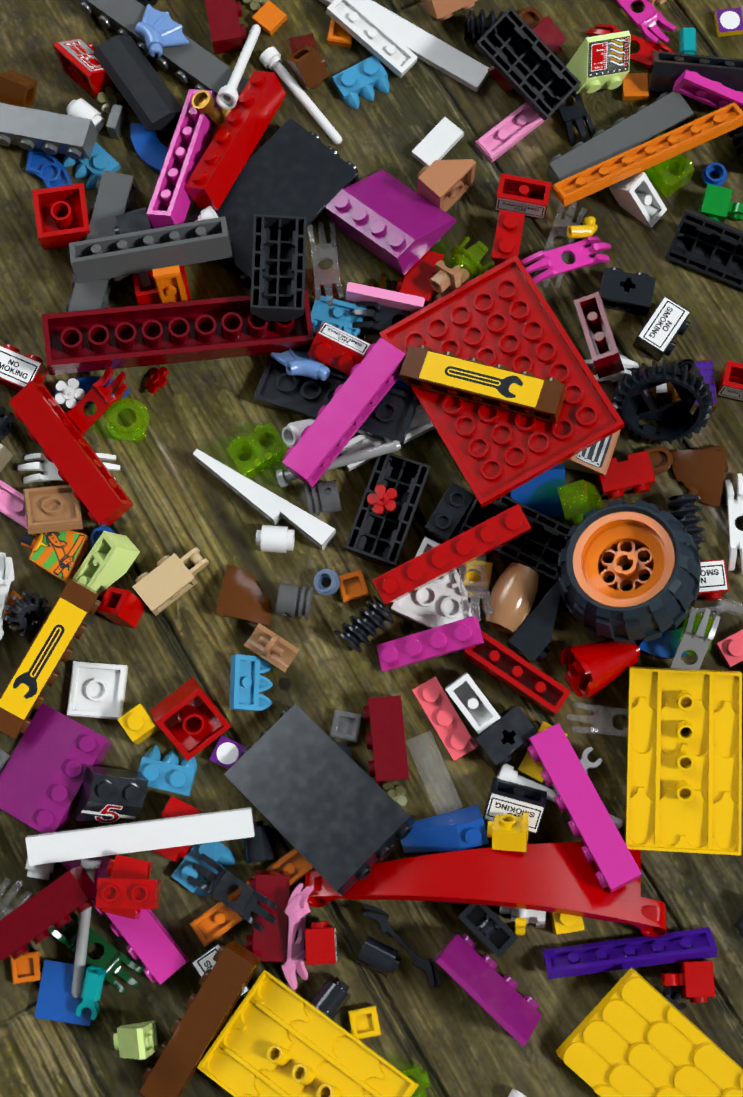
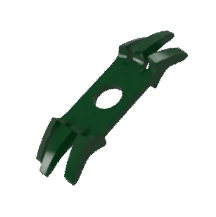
[48,912,143,994]

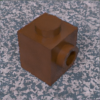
[286,46,329,89]
[0,70,38,108]

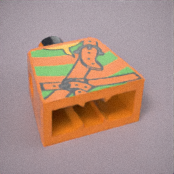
[21,530,90,584]

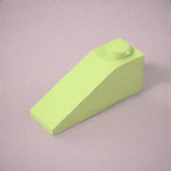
[73,531,140,594]
[113,1021,158,1060]

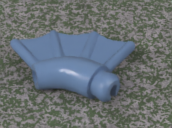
[135,4,189,57]
[270,349,330,381]

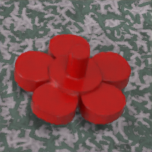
[143,367,169,394]
[367,484,398,515]

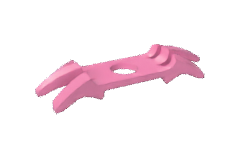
[282,883,314,990]

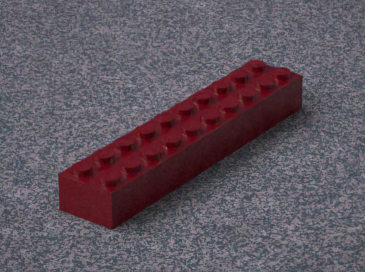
[41,290,314,375]

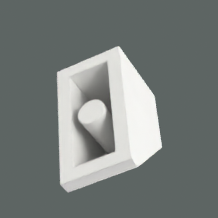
[608,172,667,228]
[445,672,501,734]

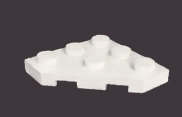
[391,537,475,629]

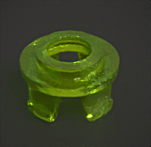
[451,236,495,280]
[106,398,150,443]

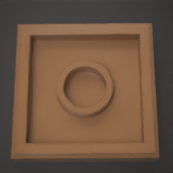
[23,485,83,534]

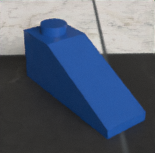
[401,805,489,853]

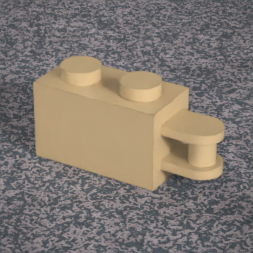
[132,547,209,616]

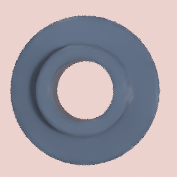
[313,569,340,596]

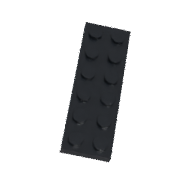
[253,352,419,446]

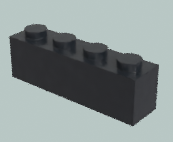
[648,51,743,96]

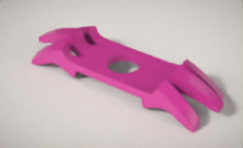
[615,0,676,43]
[521,236,611,284]

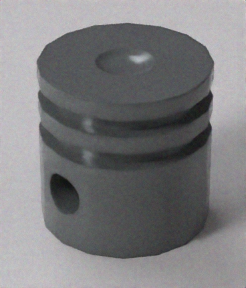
[304,480,341,516]
[276,583,314,620]

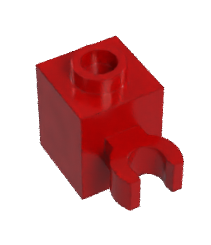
[96,586,146,629]
[661,960,715,1003]

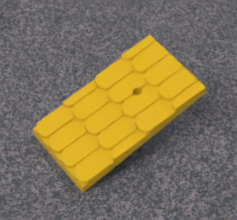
[625,666,742,856]
[556,967,743,1097]
[197,970,419,1097]

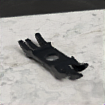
[558,61,595,146]
[349,301,414,332]
[186,853,277,932]
[363,904,442,987]

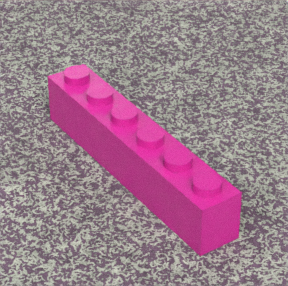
[146,89,220,228]
[282,337,406,488]
[527,723,642,893]
[61,828,190,985]

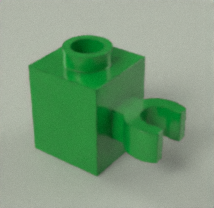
[698,184,743,223]

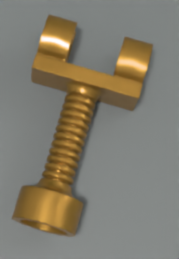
[191,90,231,140]

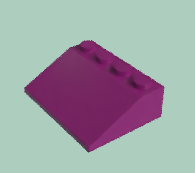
[325,170,456,275]
[0,703,113,834]
[434,933,542,1047]

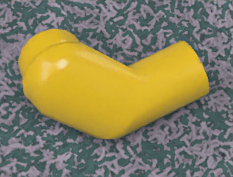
[567,216,598,239]

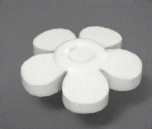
[55,378,85,409]

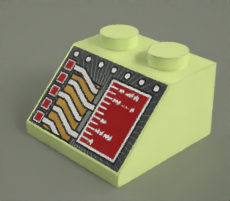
[566,31,631,94]

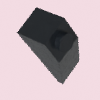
[506,580,561,664]

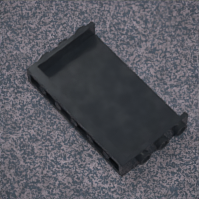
[187,118,359,287]
[224,704,415,896]

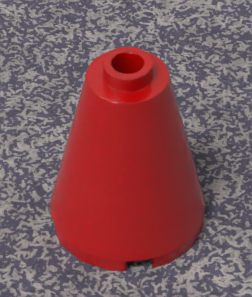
[560,640,640,699]

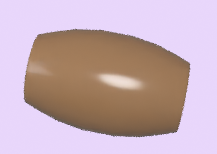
[485,562,539,634]

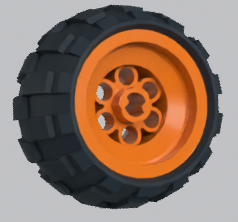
[557,500,702,644]

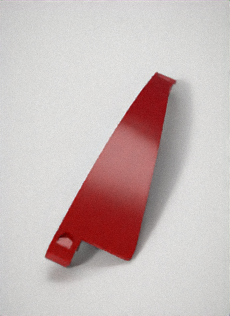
[304,842,667,937]

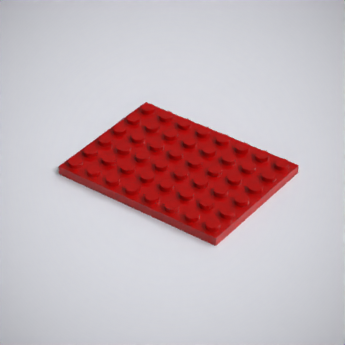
[379,255,625,508]

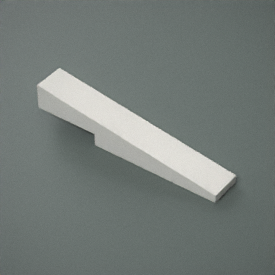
[193,449,336,551]

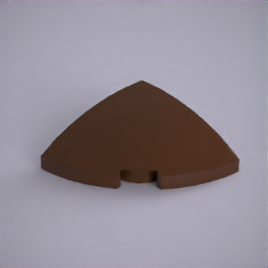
[670,450,726,508]
[215,565,271,627]

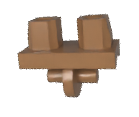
[430,260,470,301]
[244,623,300,673]

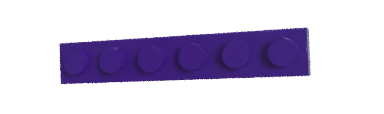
[543,927,717,979]

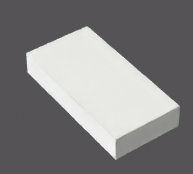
[411,117,464,166]

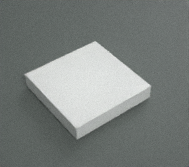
[67,661,128,720]

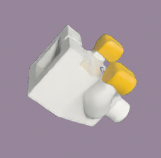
[500,906,546,936]

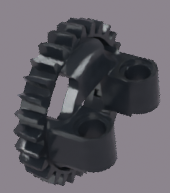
[612,359,713,445]

